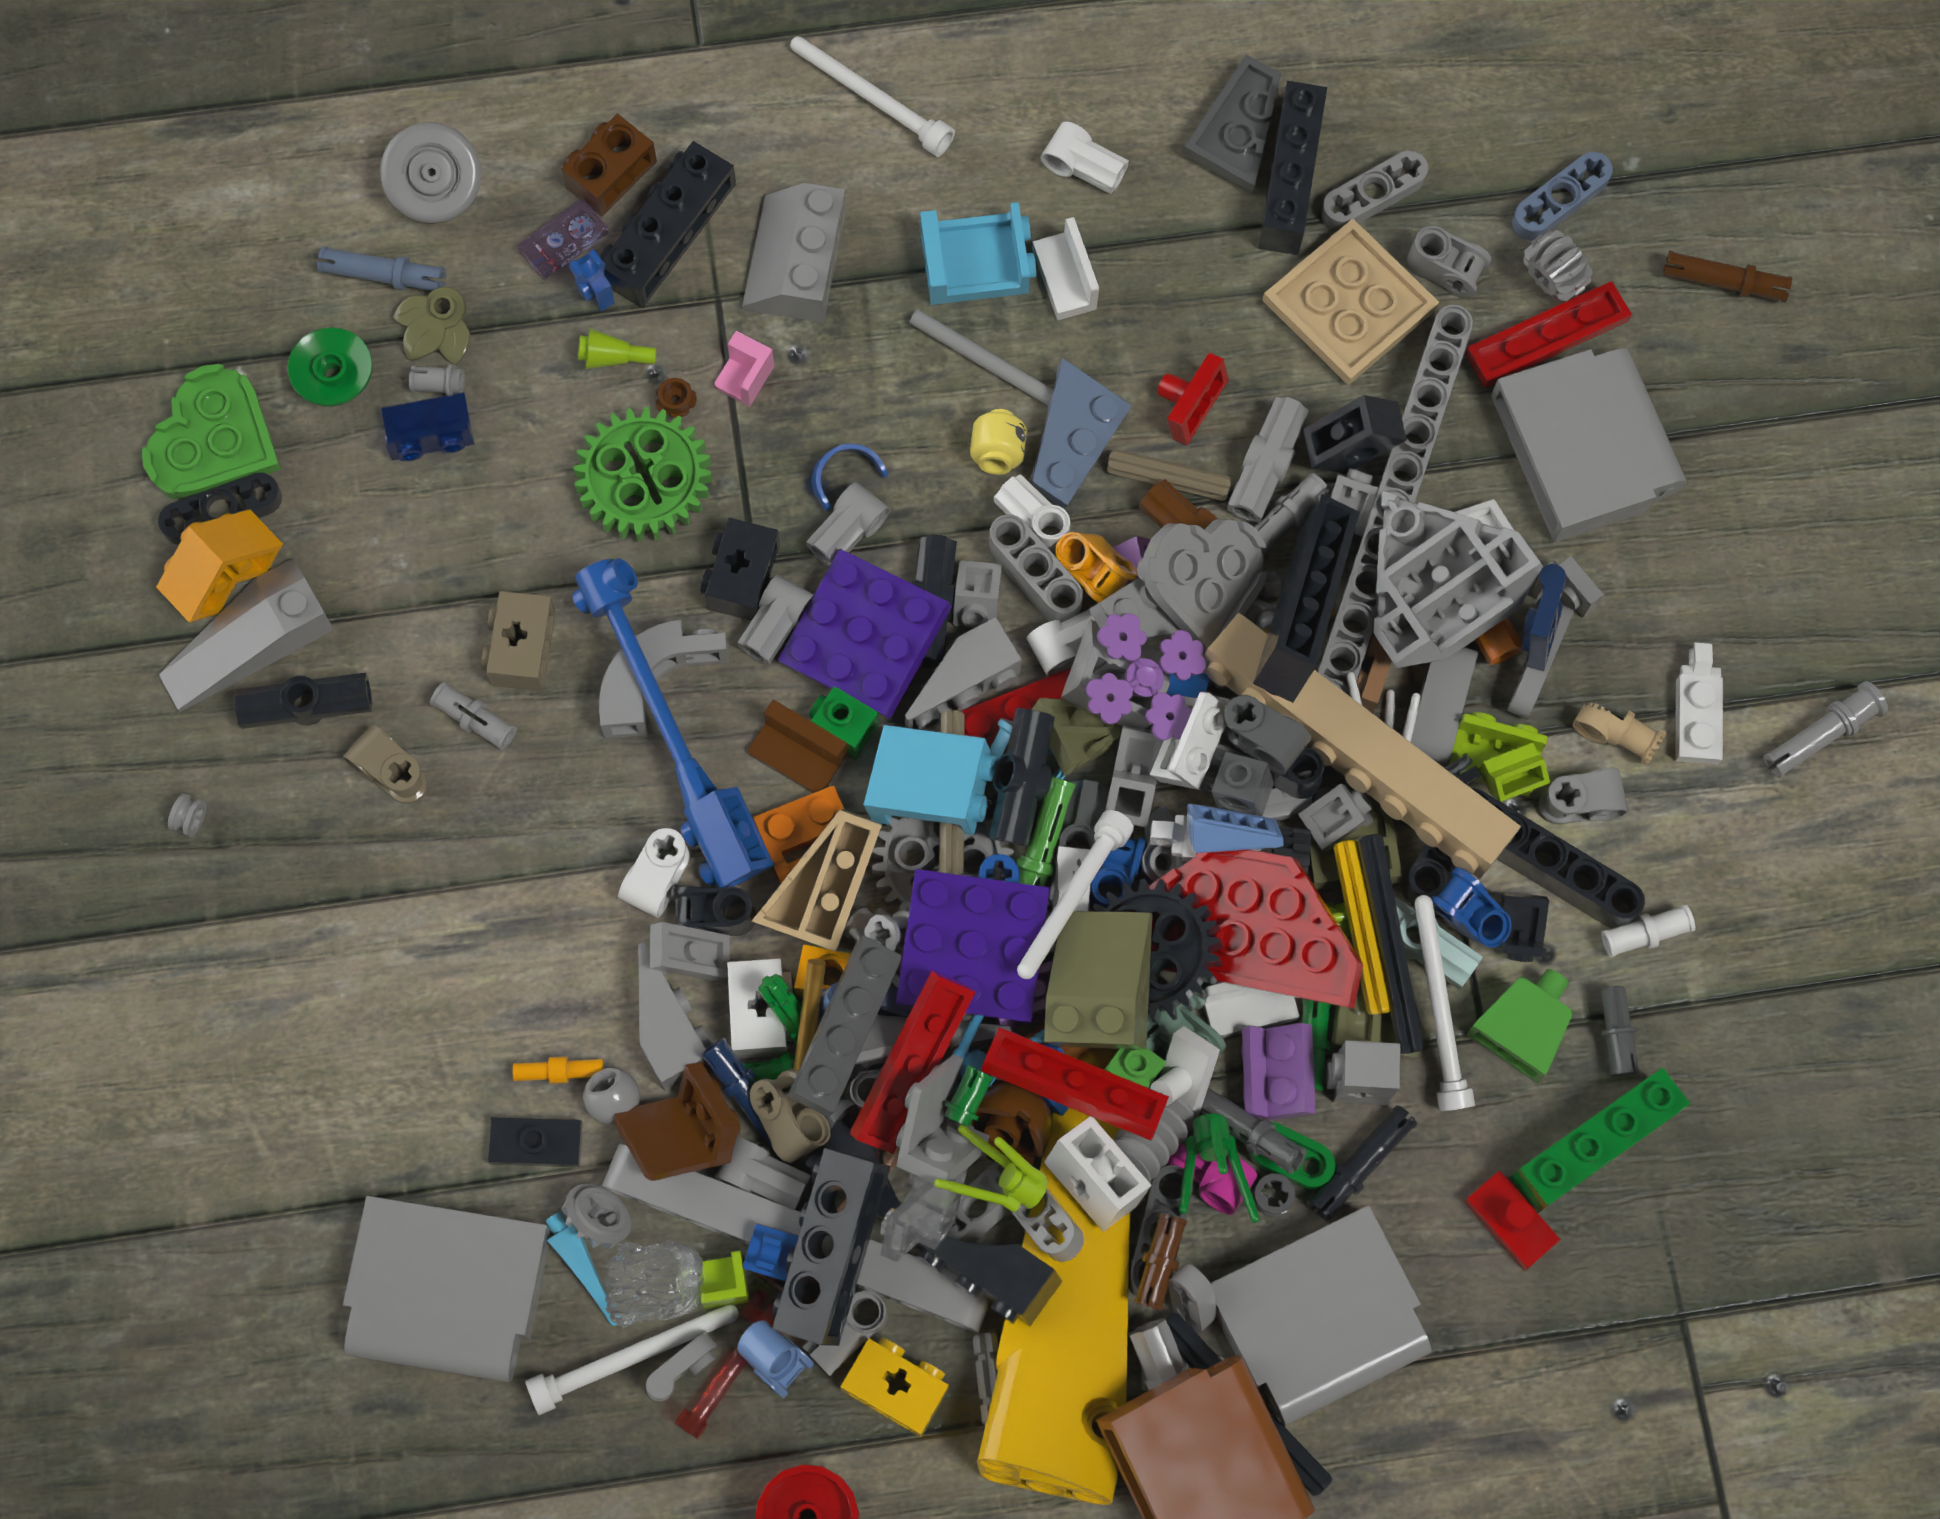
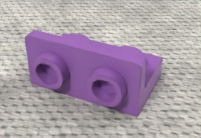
[1241,1023,1316,1121]

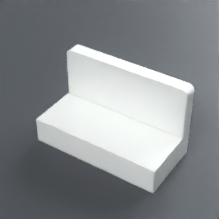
[1032,217,1099,321]
[1203,983,1299,1038]

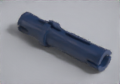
[701,1038,786,1162]

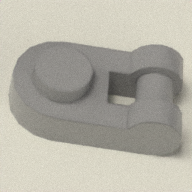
[646,1331,717,1402]

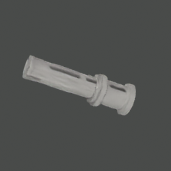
[1763,681,1888,778]

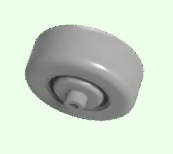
[380,122,481,224]

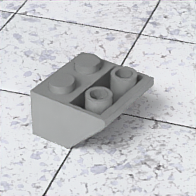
[1061,619,1170,729]

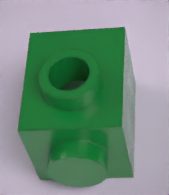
[809,686,879,760]

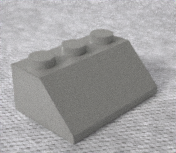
[742,183,846,323]

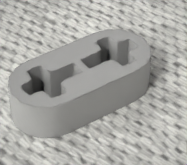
[1169,1264,1218,1333]

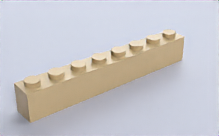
[1204,613,1521,879]

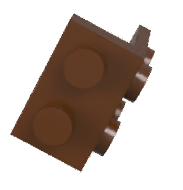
[614,1062,741,1181]

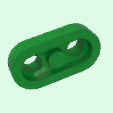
[1247,1122,1335,1190]

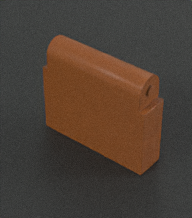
[1096,1355,1315,1519]

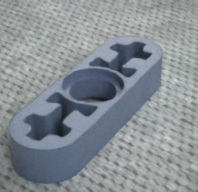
[1512,152,1613,241]

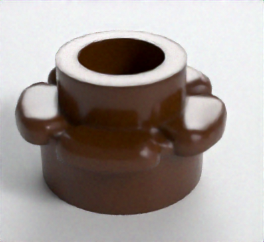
[656,378,697,418]

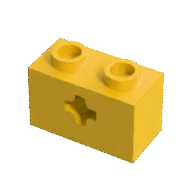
[841,1337,949,1438]

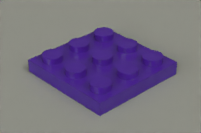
[778,549,952,719]
[896,869,1050,1023]

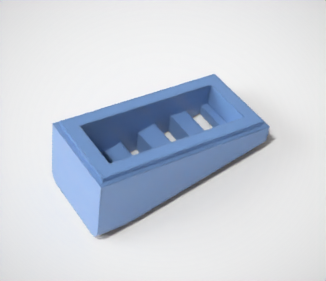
[1187,804,1283,853]

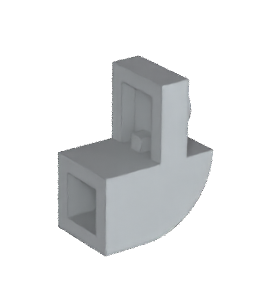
[1105,725,1164,827]

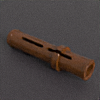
[1663,250,1792,303]

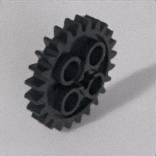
[1093,879,1223,1024]

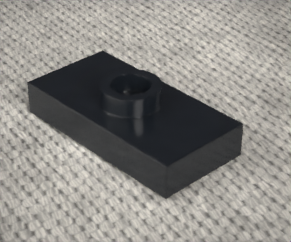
[488,1117,583,1167]

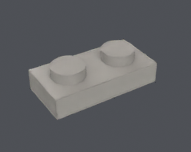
[650,922,730,982]

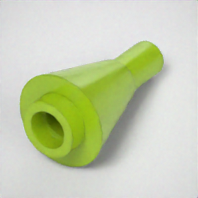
[578,328,656,370]

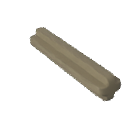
[1107,449,1231,501]

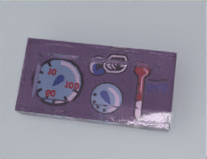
[517,198,609,280]

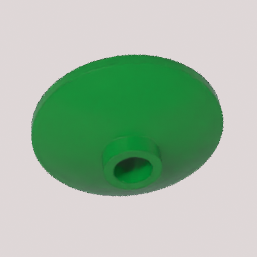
[287,327,373,407]

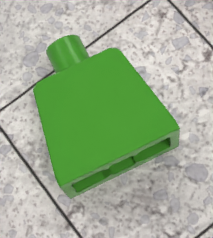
[1466,969,1573,1083]

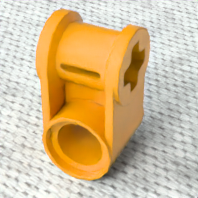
[1055,532,1138,603]

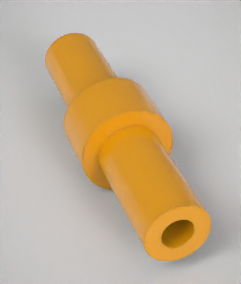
[513,1056,604,1084]

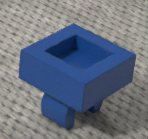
[743,1223,799,1281]

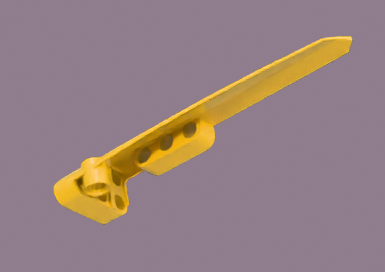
[977,1048,1130,1505]

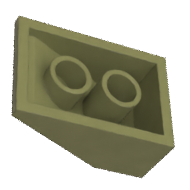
[1044,911,1152,1050]

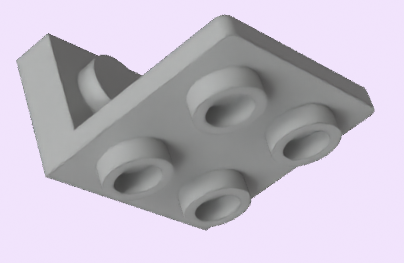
[896,1054,989,1183]

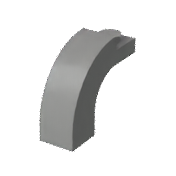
[599,620,729,738]

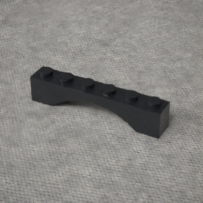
[805,1120,1062,1326]

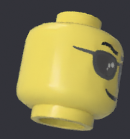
[970,409,1027,475]

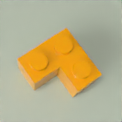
[156,509,283,623]

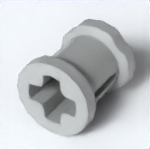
[865,910,909,951]

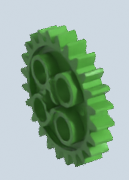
[573,407,712,542]

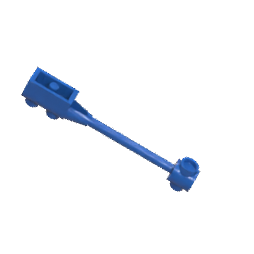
[572,558,774,888]

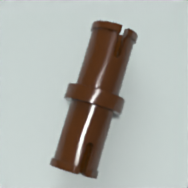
[1134,1213,1188,1311]

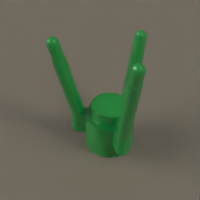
[1179,1113,1260,1223]

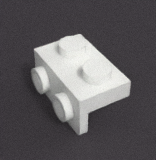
[1150,692,1226,790]

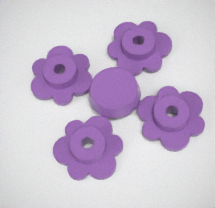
[1086,613,1206,741]

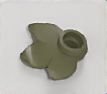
[393,287,471,365]

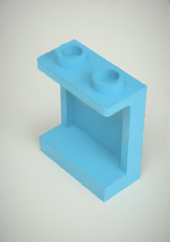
[920,202,1036,305]
[863,725,996,835]

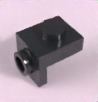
[1498,892,1549,962]

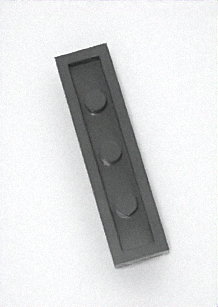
[788,935,902,1117]

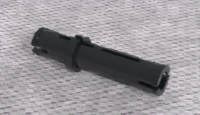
[1307,1105,1418,1222]

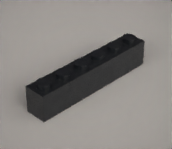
[1253,494,1360,703]

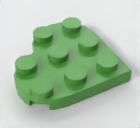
[142,364,281,499]

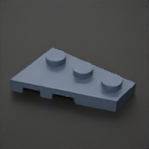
[1029,358,1132,509]

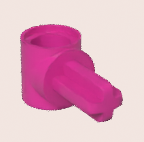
[1167,1143,1257,1215]

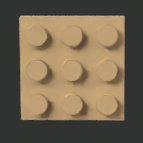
[1262,219,1440,386]

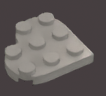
[1137,519,1268,655]

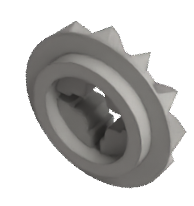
[561,1184,631,1250]

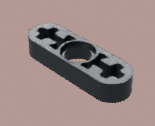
[158,473,282,545]

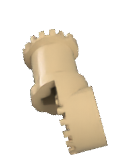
[1573,702,1667,765]

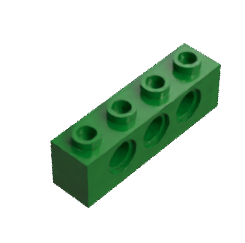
[1510,1067,1691,1213]

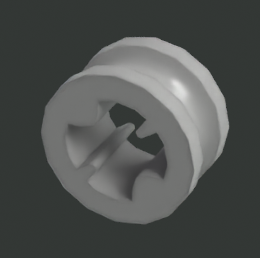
[168,793,207,837]

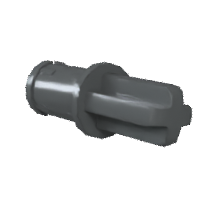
[1601,986,1639,1076]

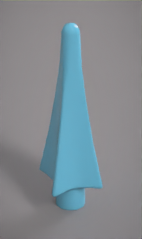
[545,1211,620,1326]

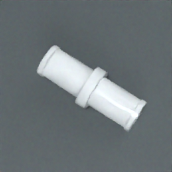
[1601,905,1696,958]

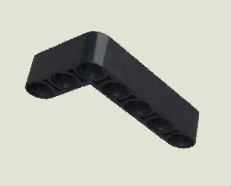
[1402,788,1645,929]

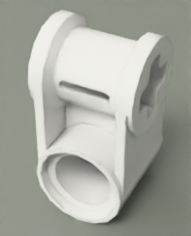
[618,828,690,918]

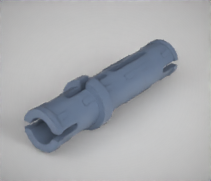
[317,246,446,291]

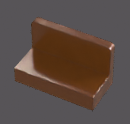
[748,699,848,793]

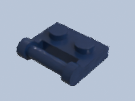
[1522,564,1566,671]

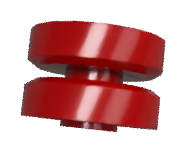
[755,1464,860,1519]

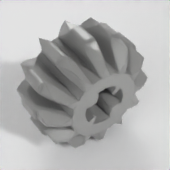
[1523,230,1593,302]

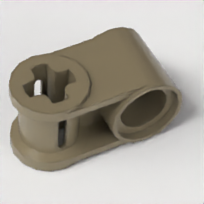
[343,724,428,804]
[750,1069,830,1163]

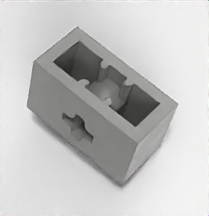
[1326,1041,1400,1105]

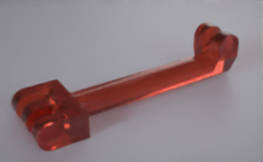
[675,1289,785,1440]

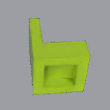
[697,1251,750,1310]

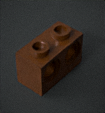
[561,113,657,217]

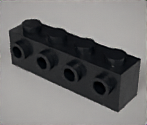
[600,141,736,309]

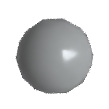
[583,1068,641,1125]

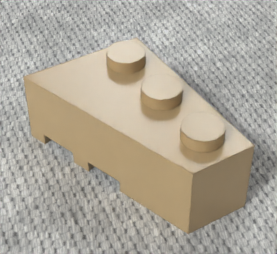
[752,809,882,952]

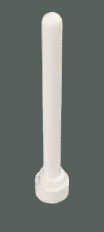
[790,36,955,157]
[1017,810,1134,979]
[1415,895,1475,1111]
[525,1304,739,1415]

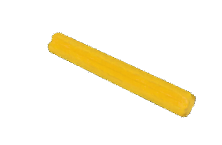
[1334,840,1390,1015]

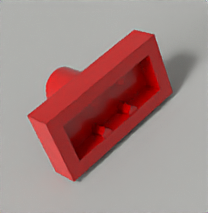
[1158,353,1229,445]
[1464,1170,1561,1271]

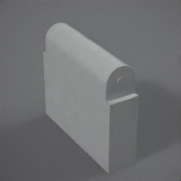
[1491,348,1688,543]
[343,1196,552,1382]
[1210,1205,1432,1427]

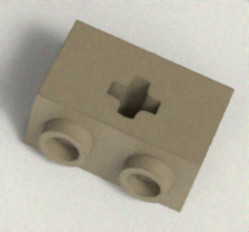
[481,591,556,691]

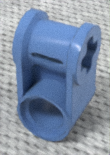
[737,1320,814,1399]

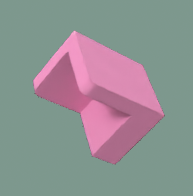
[715,331,774,407]

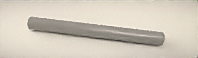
[910,309,1054,406]

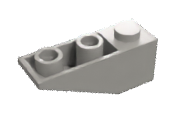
[905,617,1022,730]
[638,942,712,1090]

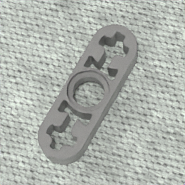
[1321,151,1428,231]
[1507,606,1574,719]

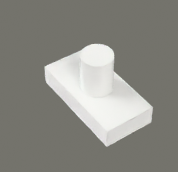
[1150,1026,1220,1119]

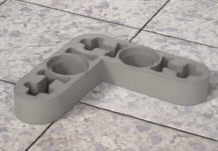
[926,1155,1084,1262]

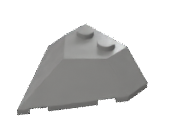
[1373,491,1543,668]

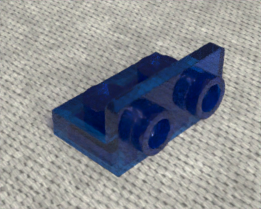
[381,392,475,461]

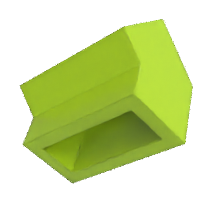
[1479,743,1550,802]

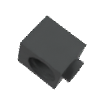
[1211,752,1274,816]

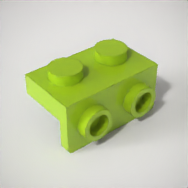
[1446,712,1548,797]

